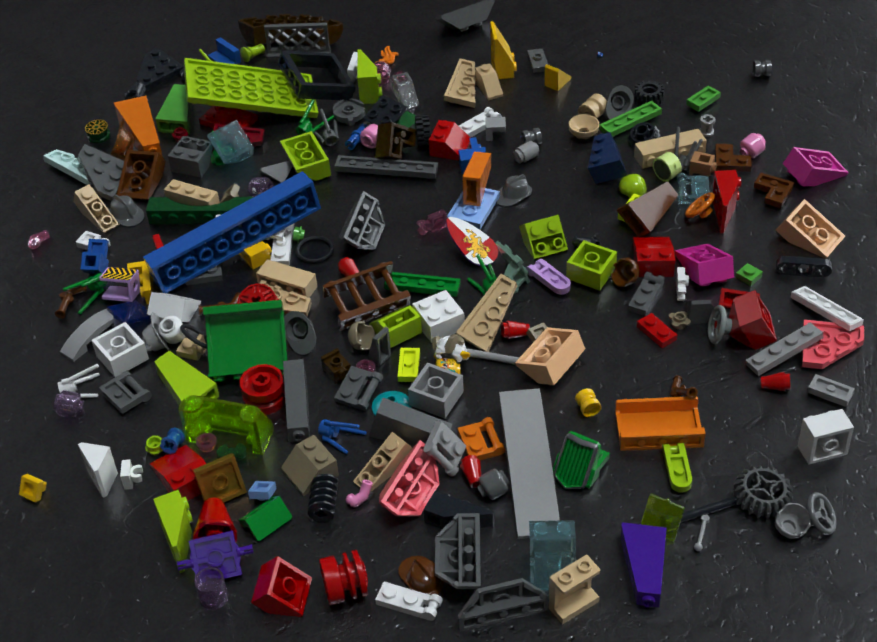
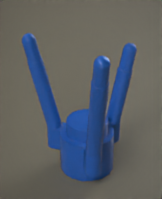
[318,419,367,454]

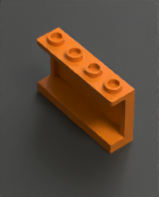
[615,396,706,451]

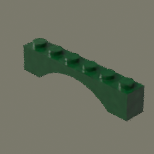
[146,197,253,224]

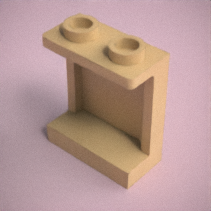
[549,555,600,624]

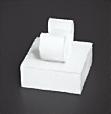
[120,460,143,490]

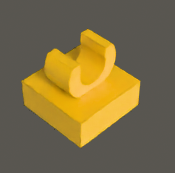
[19,474,47,502]

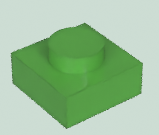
[736,263,763,286]

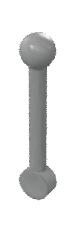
[694,514,710,551]

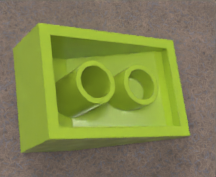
[357,49,382,104]
[153,490,193,573]

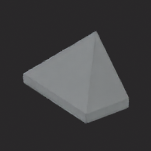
[259,161,293,182]

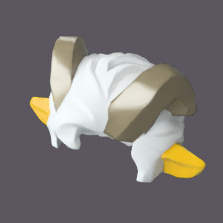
[432,334,470,362]

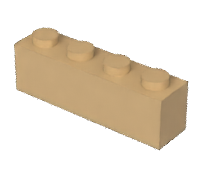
[634,129,707,169]

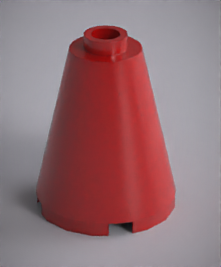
[193,497,237,542]

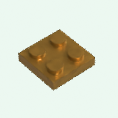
[193,453,247,502]

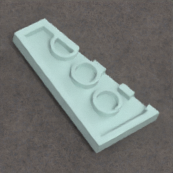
[43,149,92,185]

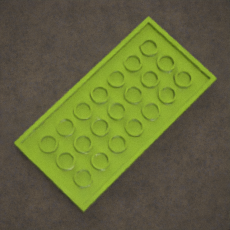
[184,58,318,118]

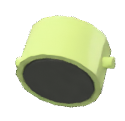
[653,152,682,182]

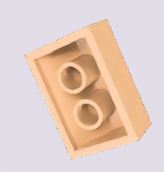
[515,327,585,385]

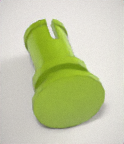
[240,44,265,62]

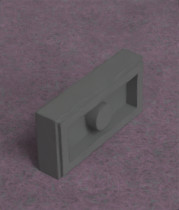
[527,48,548,73]

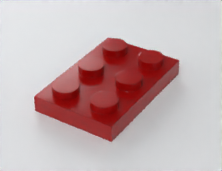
[199,106,258,129]

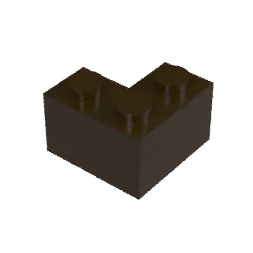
[375,122,416,160]

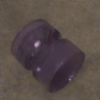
[194,567,228,610]

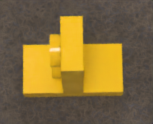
[127,261,153,304]

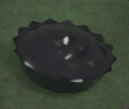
[628,122,661,147]

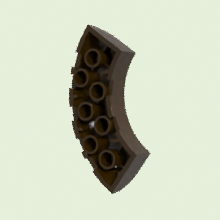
[238,14,343,47]

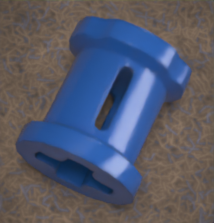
[160,427,185,454]

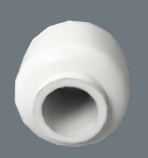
[158,316,187,344]

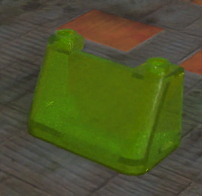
[178,395,274,455]

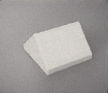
[78,442,118,498]

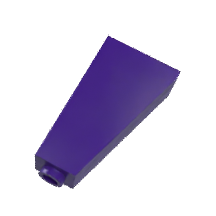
[621,522,667,607]

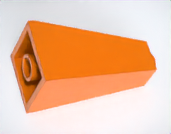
[114,96,162,156]

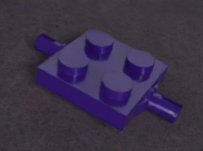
[177,530,254,585]

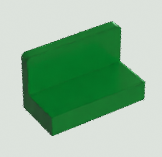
[238,496,292,541]

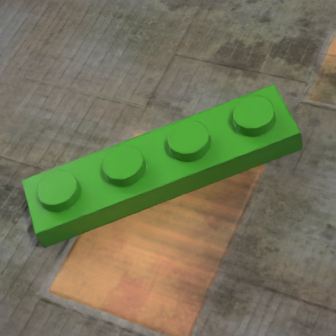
[599,101,662,137]

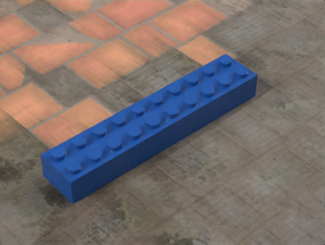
[143,171,321,293]

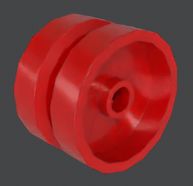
[240,364,286,415]

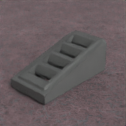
[368,326,391,367]

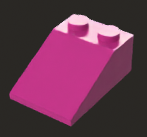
[783,147,849,186]
[674,244,734,286]

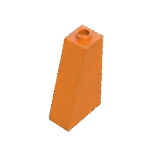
[463,152,491,206]

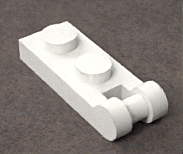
[459,107,502,137]
[375,582,443,621]

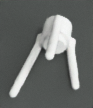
[58,364,100,400]

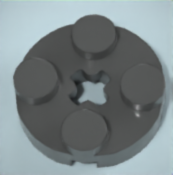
[333,99,365,126]

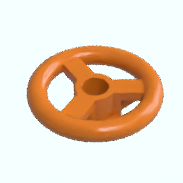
[685,192,715,219]

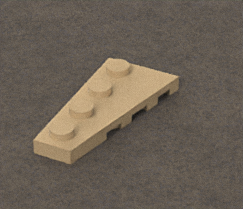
[443,59,475,108]
[456,274,517,352]

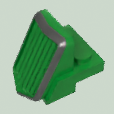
[553,431,610,489]

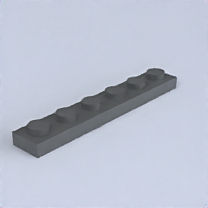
[335,155,438,179]

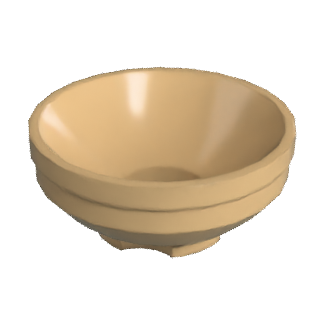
[569,114,599,139]

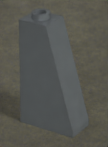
[283,359,310,442]
[369,398,452,451]

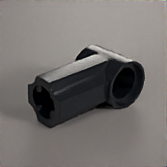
[124,82,146,100]

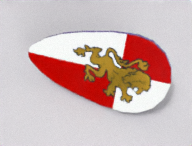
[446,217,498,266]

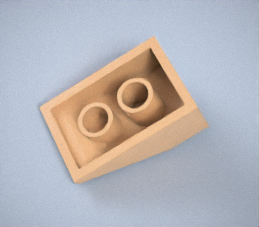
[776,199,845,259]

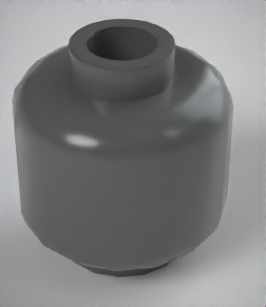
[477,468,510,500]

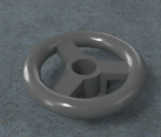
[807,492,836,535]

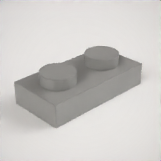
[807,374,855,407]

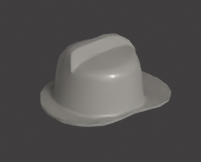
[142,312,169,351]

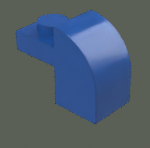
[458,137,486,174]
[81,239,109,274]

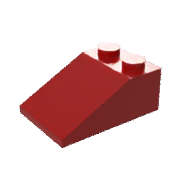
[712,170,741,233]
[633,237,675,277]
[149,445,207,501]

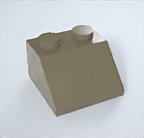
[281,435,339,496]

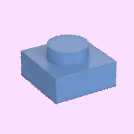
[248,481,276,501]

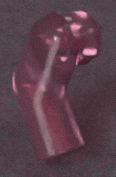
[28,230,50,249]

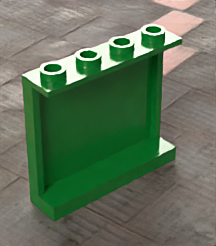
[203,300,288,382]

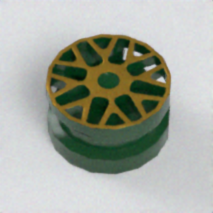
[85,120,111,143]

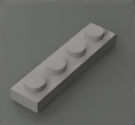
[746,322,823,376]

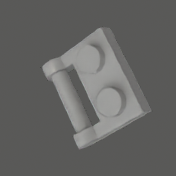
[423,421,466,477]

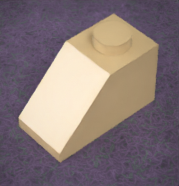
[475,63,503,101]

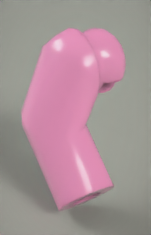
[346,480,373,508]

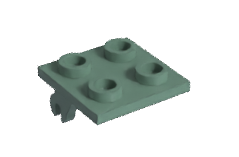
[496,241,530,294]

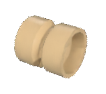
[578,94,607,119]

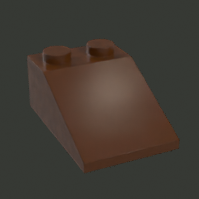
[116,150,166,200]

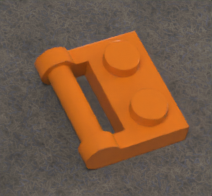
[458,417,506,460]

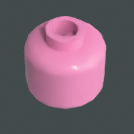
[360,124,378,149]
[740,133,766,159]

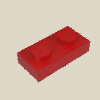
[637,313,677,348]

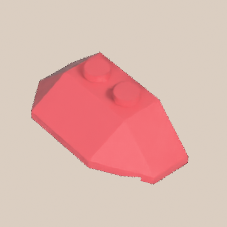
[379,440,439,517]

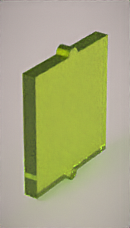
[641,493,685,542]

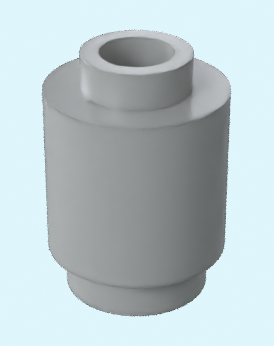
[513,141,539,163]

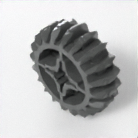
[733,465,793,520]

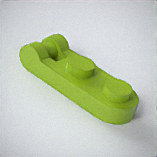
[662,443,692,492]

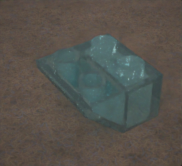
[207,120,254,164]

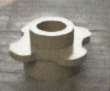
[669,311,691,330]

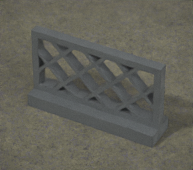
[264,23,331,62]

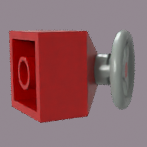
[708,290,777,350]

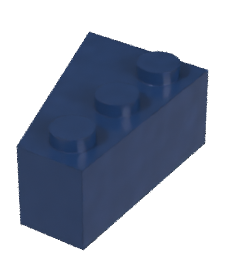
[588,132,628,184]

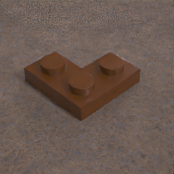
[715,143,752,172]
[754,173,794,208]

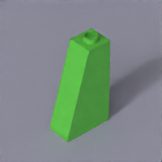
[155,84,192,135]

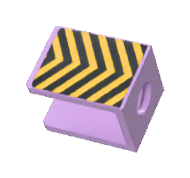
[99,267,140,302]

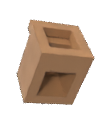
[689,151,717,176]

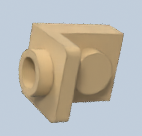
[176,334,206,361]

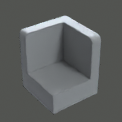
[485,117,506,141]

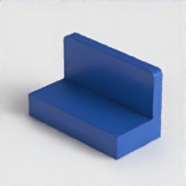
[208,37,241,65]

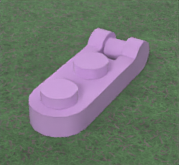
[526,259,571,295]

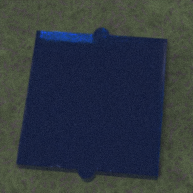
[107,300,151,324]

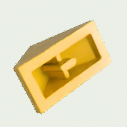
[545,64,571,91]

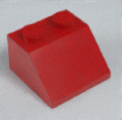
[429,120,471,160]
[251,556,312,617]

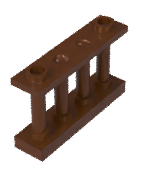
[323,261,411,331]

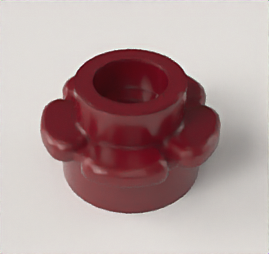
[172,127,188,142]

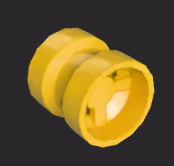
[575,388,601,417]

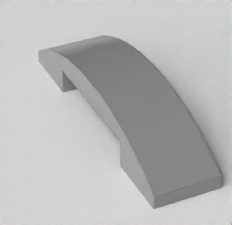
[60,307,128,362]

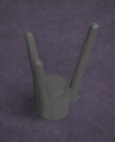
[313,109,340,146]
[674,127,703,171]

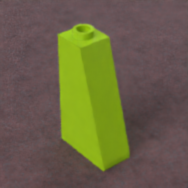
[154,351,219,420]

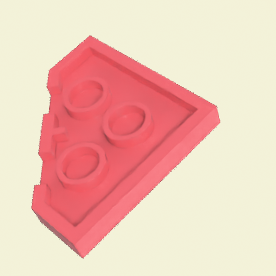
[802,320,864,369]

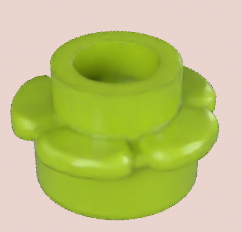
[145,436,163,455]

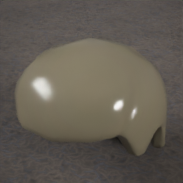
[348,321,375,351]

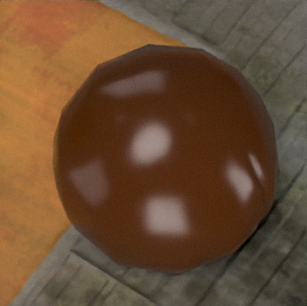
[611,258,639,287]

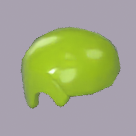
[619,174,647,198]

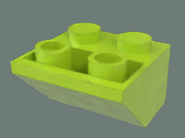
[519,215,568,259]
[369,305,422,348]

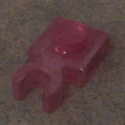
[417,209,447,235]

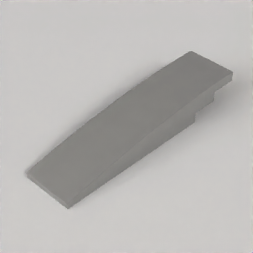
[499,388,560,539]

